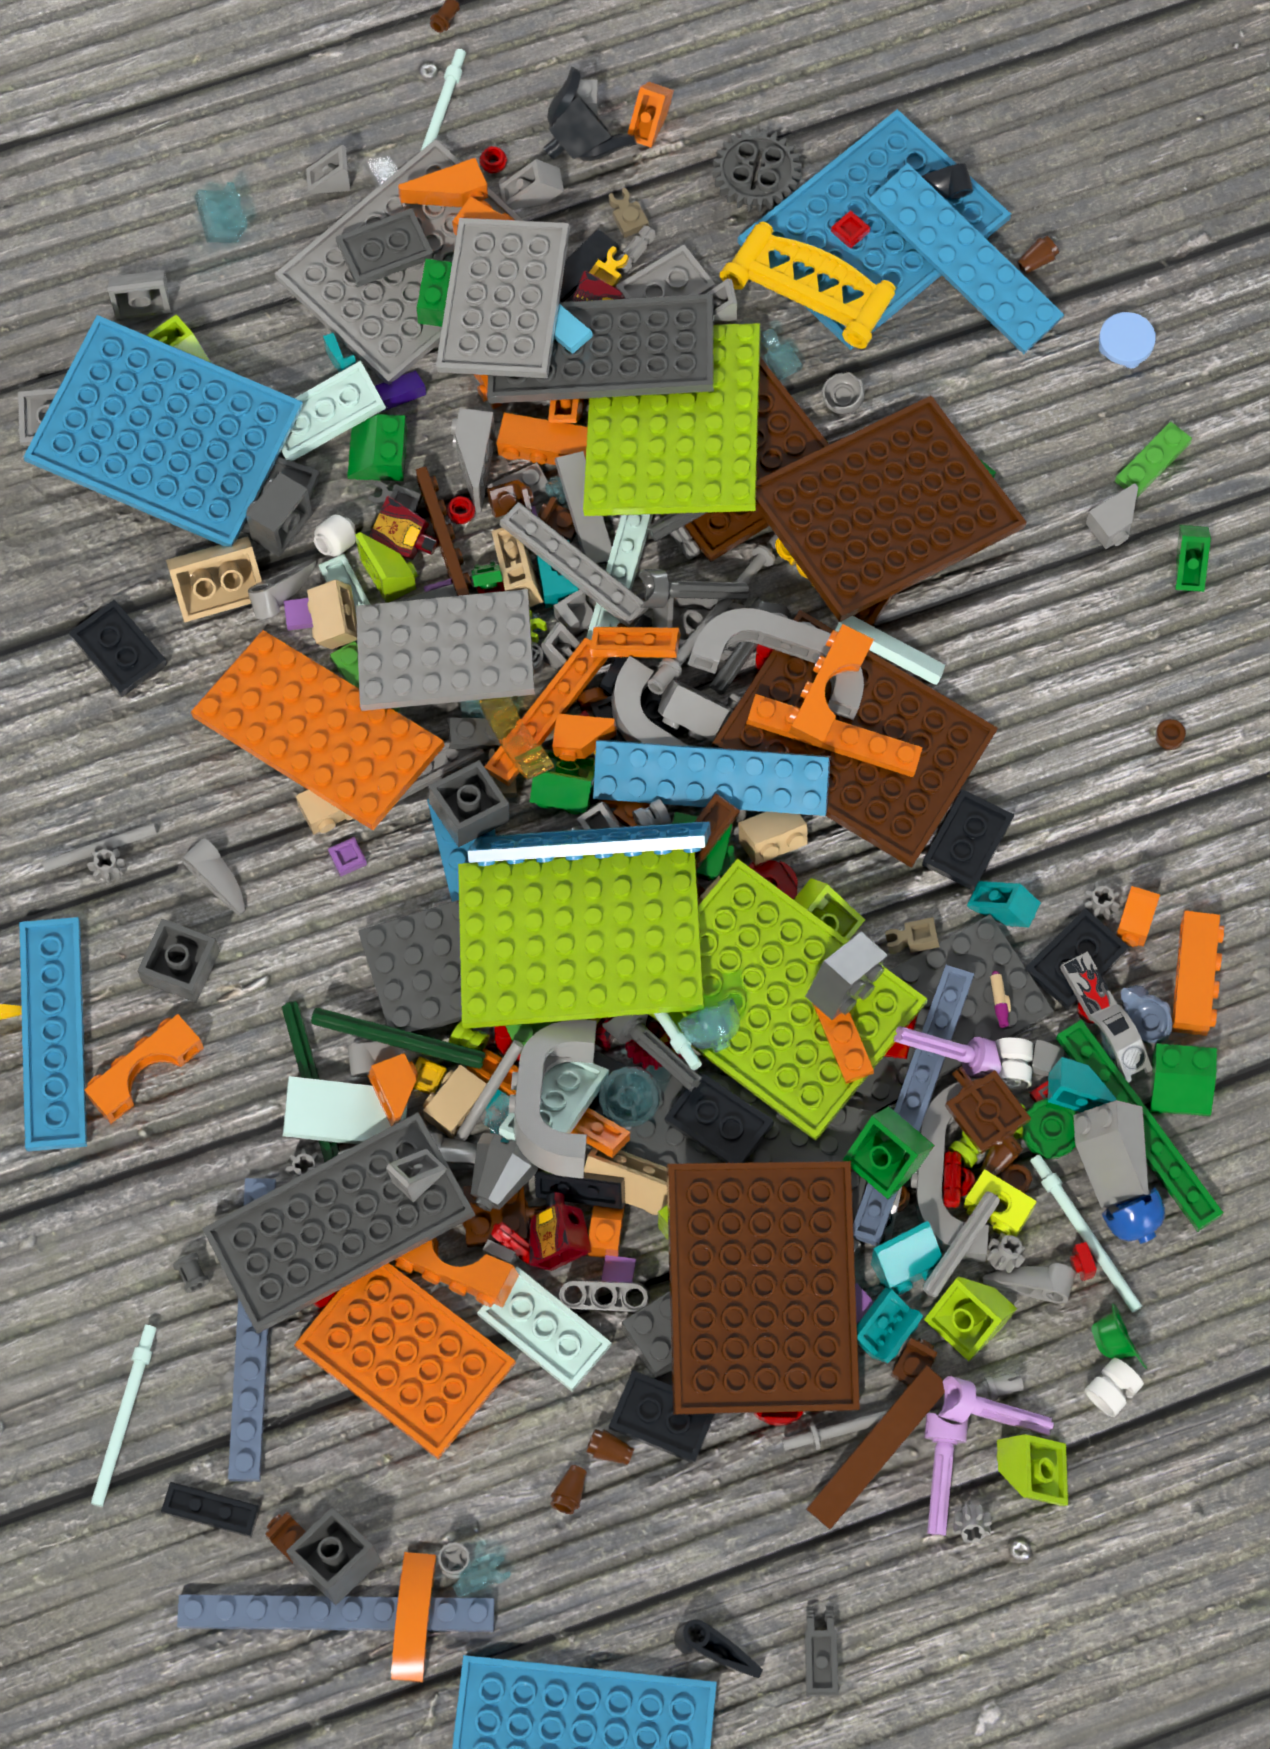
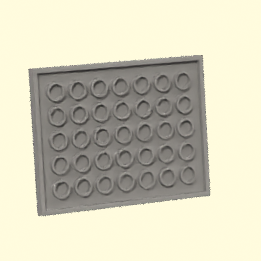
[275,139,524,385]

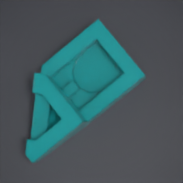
[323,333,356,373]

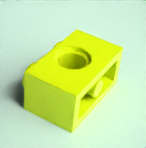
[963,1169,1037,1237]

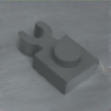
[368,482,423,514]

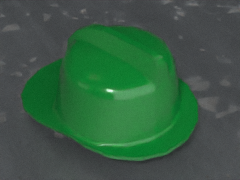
[1091,1303,1148,1370]

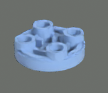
[1099,312,1156,368]

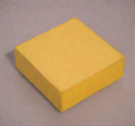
[414,1056,447,1095]

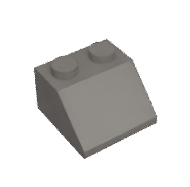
[108,270,171,320]
[658,679,729,742]

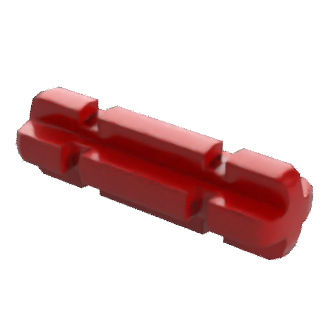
[943,1151,961,1208]
[491,1222,530,1264]

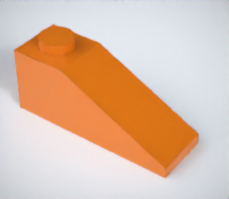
[398,158,488,207]

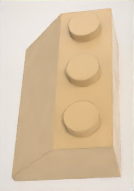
[166,537,262,623]

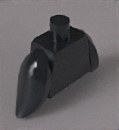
[543,66,637,161]

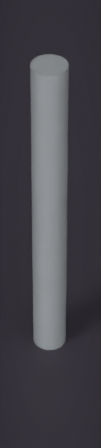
[42,823,157,872]
[454,1040,524,1141]

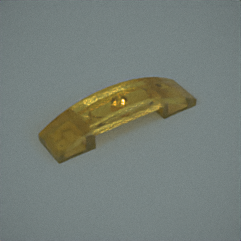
[479,697,554,780]

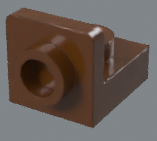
[487,479,534,518]
[538,496,576,543]
[891,1338,937,1386]
[265,1512,306,1565]

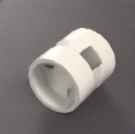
[995,1037,1034,1090]
[1085,1358,1144,1417]

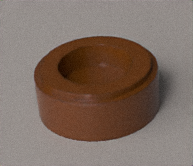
[577,687,607,711]
[1155,719,1186,750]
[1001,1164,1032,1193]

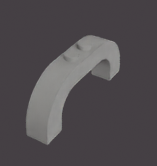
[688,608,864,720]
[611,656,688,746]
[509,1020,597,1178]
[910,1078,989,1262]

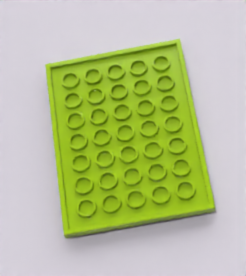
[583,323,760,516]
[458,849,704,1029]
[649,858,927,1141]

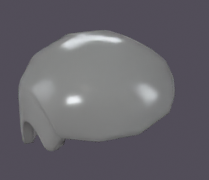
[822,372,865,414]

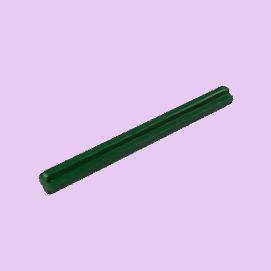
[282,1001,340,1162]
[311,1007,486,1069]

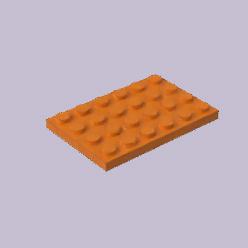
[294,1263,516,1460]

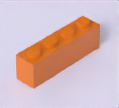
[497,413,588,465]
[1171,911,1224,1036]

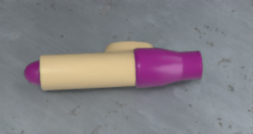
[990,970,1011,1028]

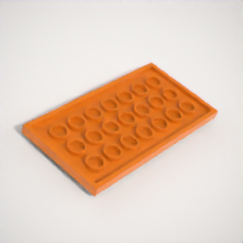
[191,630,445,830]

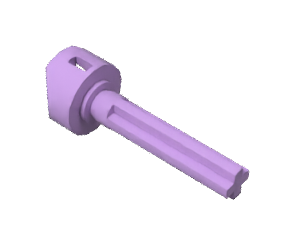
[894,1026,1002,1078]
[938,1376,1054,1436]
[924,1413,968,1536]

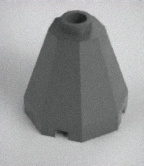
[471,1133,539,1211]

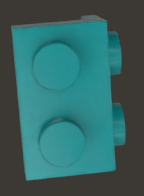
[857,1287,923,1363]

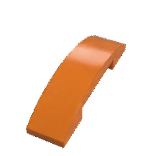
[391,1552,436,1682]

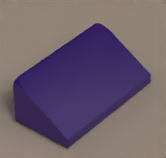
[375,370,426,414]

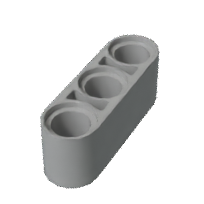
[559,1280,650,1312]

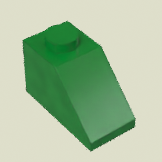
[1175,525,1211,592]

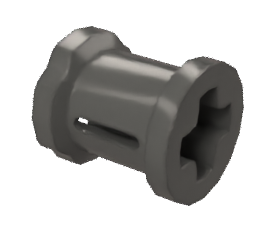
[173,1253,210,1293]

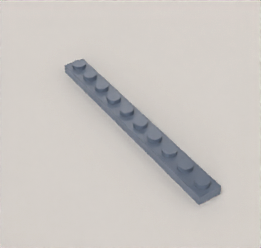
[853,965,974,1246]
[228,1178,277,1482]
[177,1595,495,1632]

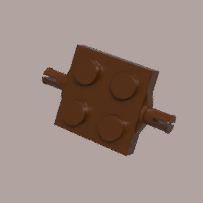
[945,1067,1031,1157]
[461,1186,547,1247]

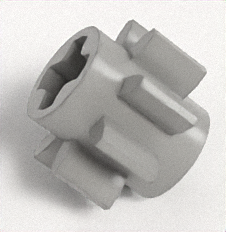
[87,846,126,884]
[1084,882,1120,920]
[286,1149,322,1180]
[986,1233,1025,1273]
[953,1504,992,1543]

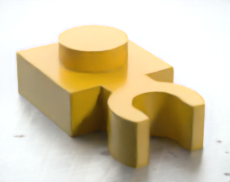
[589,246,629,288]

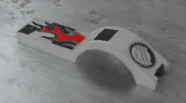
[1060,951,1153,1083]

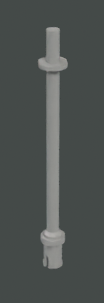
[647,534,778,695]
[782,1371,1024,1451]

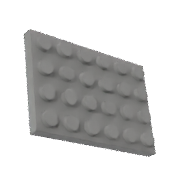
[436,218,570,378]
[356,589,535,711]

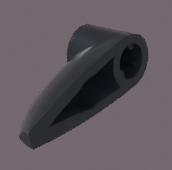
[922,163,974,199]
[674,1619,763,1678]

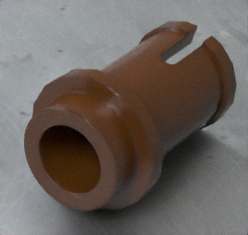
[430,0,460,33]

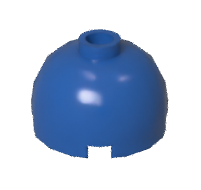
[1102,1187,1165,1244]

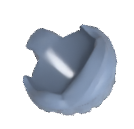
[1121,985,1172,1043]

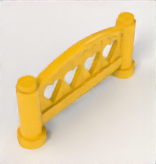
[720,222,896,349]

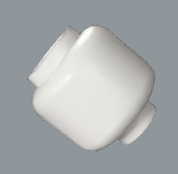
[314,514,356,557]

